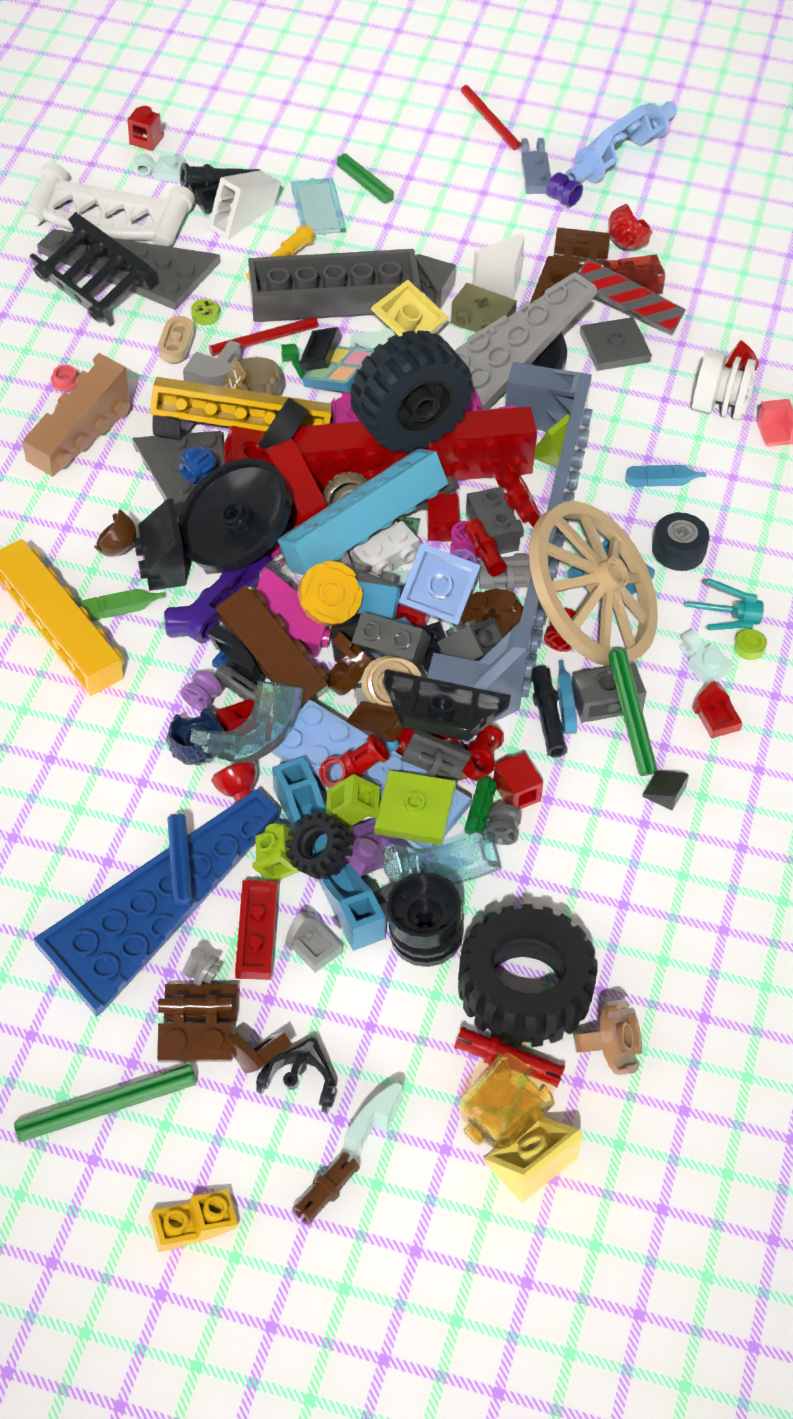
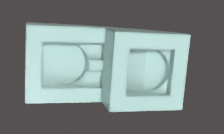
[344,1082,403,1159]

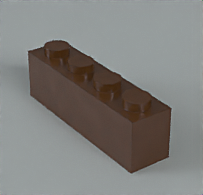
[215,585,329,712]

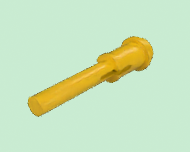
[246,225,315,281]

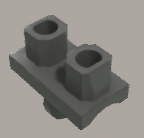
[401,730,471,783]

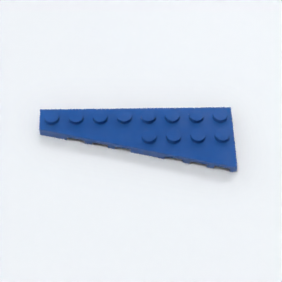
[33,788,279,1017]

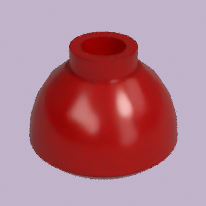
[211,760,257,803]

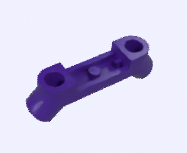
[164,553,278,644]

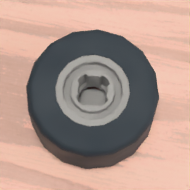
[652,512,710,571]

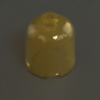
[458,1052,555,1150]

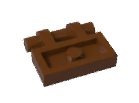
[553,227,611,269]
[157,995,232,1063]

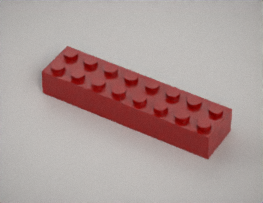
[293,406,537,493]

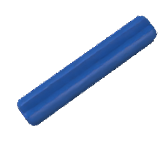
[167,813,193,907]

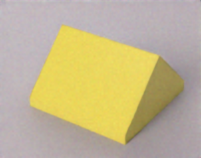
[371,280,449,336]
[483,1115,583,1203]

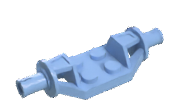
[565,101,678,183]

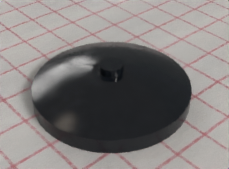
[178,458,292,572]

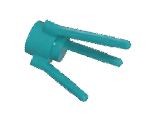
[683,578,764,631]

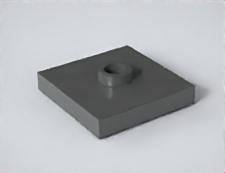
[580,317,652,371]

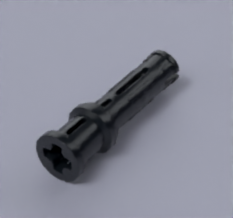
[180,163,260,188]

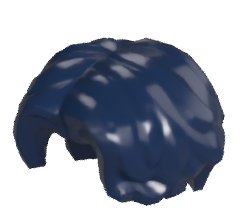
[166,708,226,766]

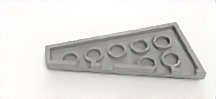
[455,272,598,410]

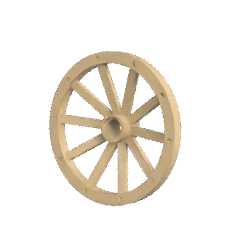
[529,501,658,667]

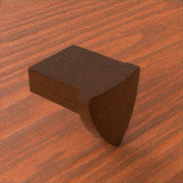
[227,1032,292,1073]

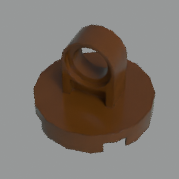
[326,631,373,696]

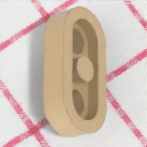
[158,316,194,363]

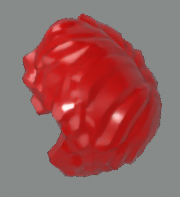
[608,204,653,249]

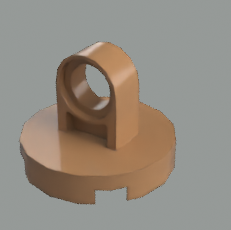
[573,1000,642,1075]

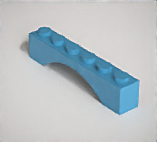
[272,756,386,951]

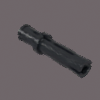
[531,666,568,758]

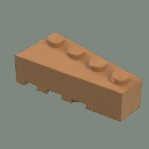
[22,352,130,477]

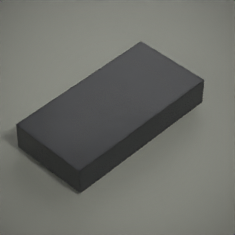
[299,327,341,372]

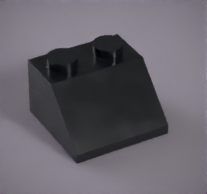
[134,498,186,591]

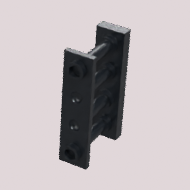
[29,212,157,327]

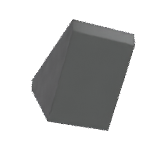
[415,254,456,309]

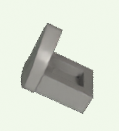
[285,912,342,973]

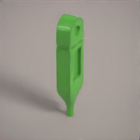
[79,589,165,621]

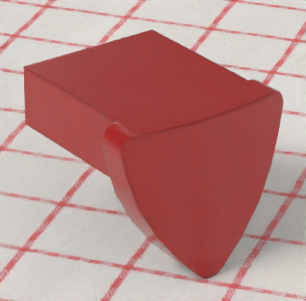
[725,340,759,371]
[692,681,742,739]

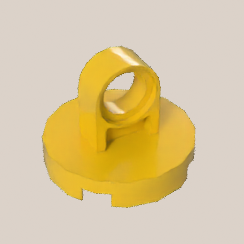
[297,561,363,626]

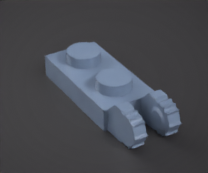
[520,138,551,194]

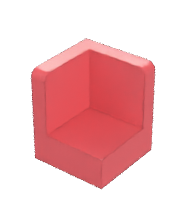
[757,399,793,447]

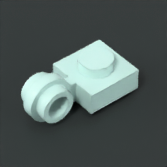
[133,153,185,182]

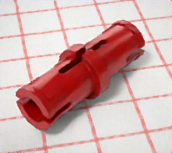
[464,519,507,576]

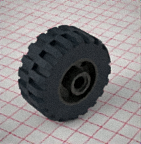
[350,330,473,452]

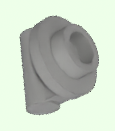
[183,947,221,986]

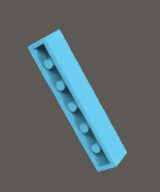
[277,449,448,575]

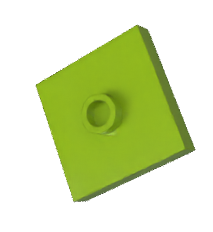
[374,770,456,845]

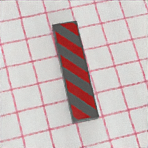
[579,258,686,336]

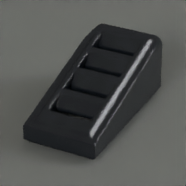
[152,415,196,440]

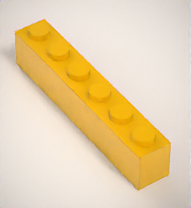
[150,376,331,431]
[0,539,124,696]

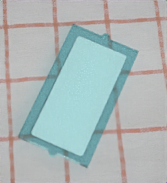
[290,177,346,236]

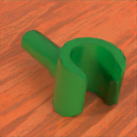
[281,344,305,379]

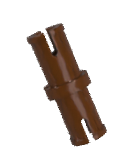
[292,1152,360,1225]

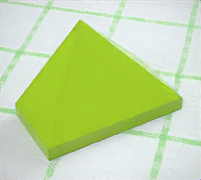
[534,414,570,467]

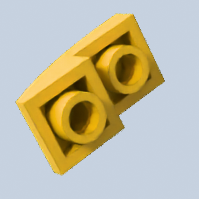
[149,1190,238,1252]

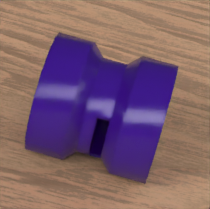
[546,172,583,208]

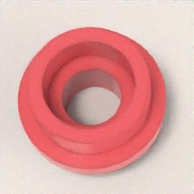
[51,365,79,391]

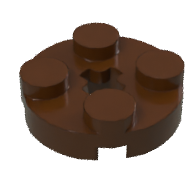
[462,589,523,636]

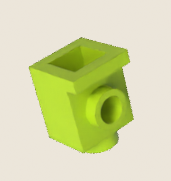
[326,774,380,828]
[252,823,300,881]

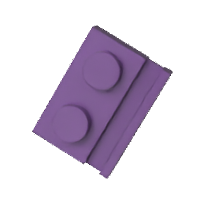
[344,818,412,876]

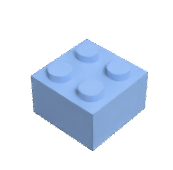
[399,543,481,626]

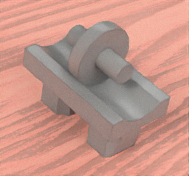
[479,553,531,593]

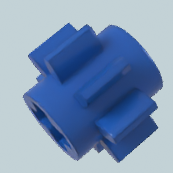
[179,446,216,484]

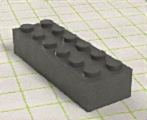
[248,249,421,321]

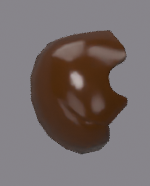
[94,509,136,557]

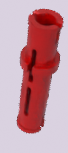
[454,1026,566,1088]

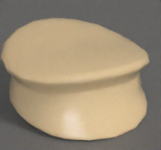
[361,656,422,708]

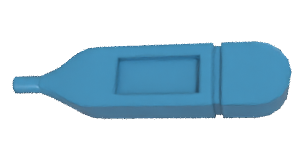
[625,465,707,487]
[557,660,577,734]

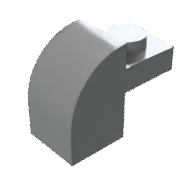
[183,340,243,388]

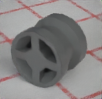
[485,803,522,845]

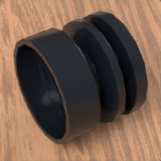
[386,872,463,967]

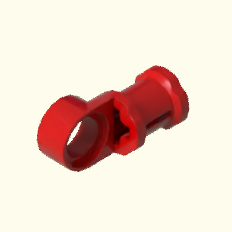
[463,725,504,781]
[318,734,389,787]

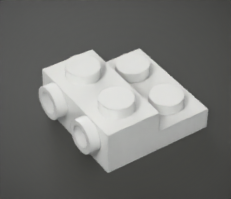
[347,520,420,574]

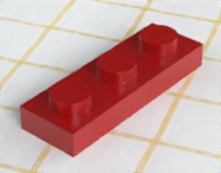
[235,880,278,980]

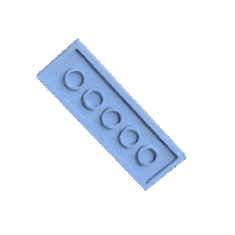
[269,699,471,853]

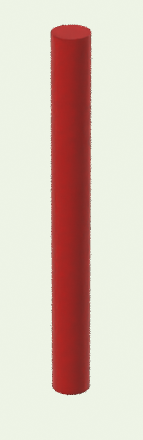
[461,85,521,150]
[209,317,318,356]

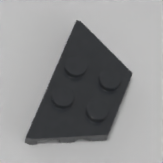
[383,670,511,741]

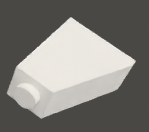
[208,170,281,239]

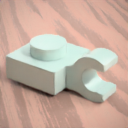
[679,629,734,685]

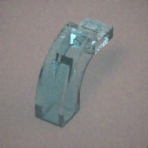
[190,681,303,763]
[381,833,502,885]

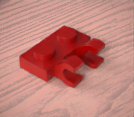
[493,463,542,528]

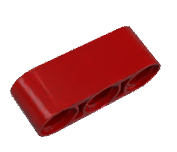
[261,438,328,527]

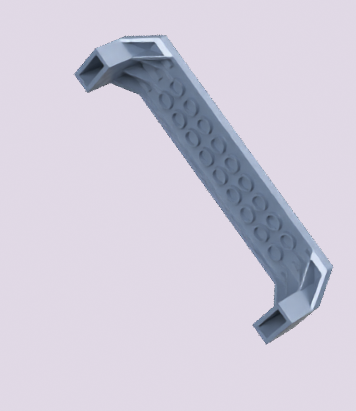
[427,362,593,725]

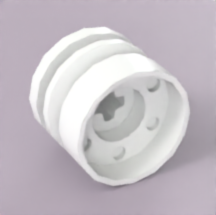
[692,349,756,420]

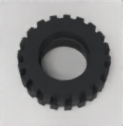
[458,904,598,1047]

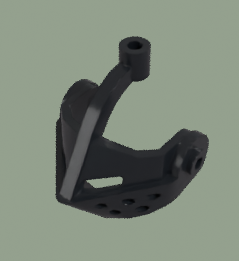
[256,1037,336,1114]

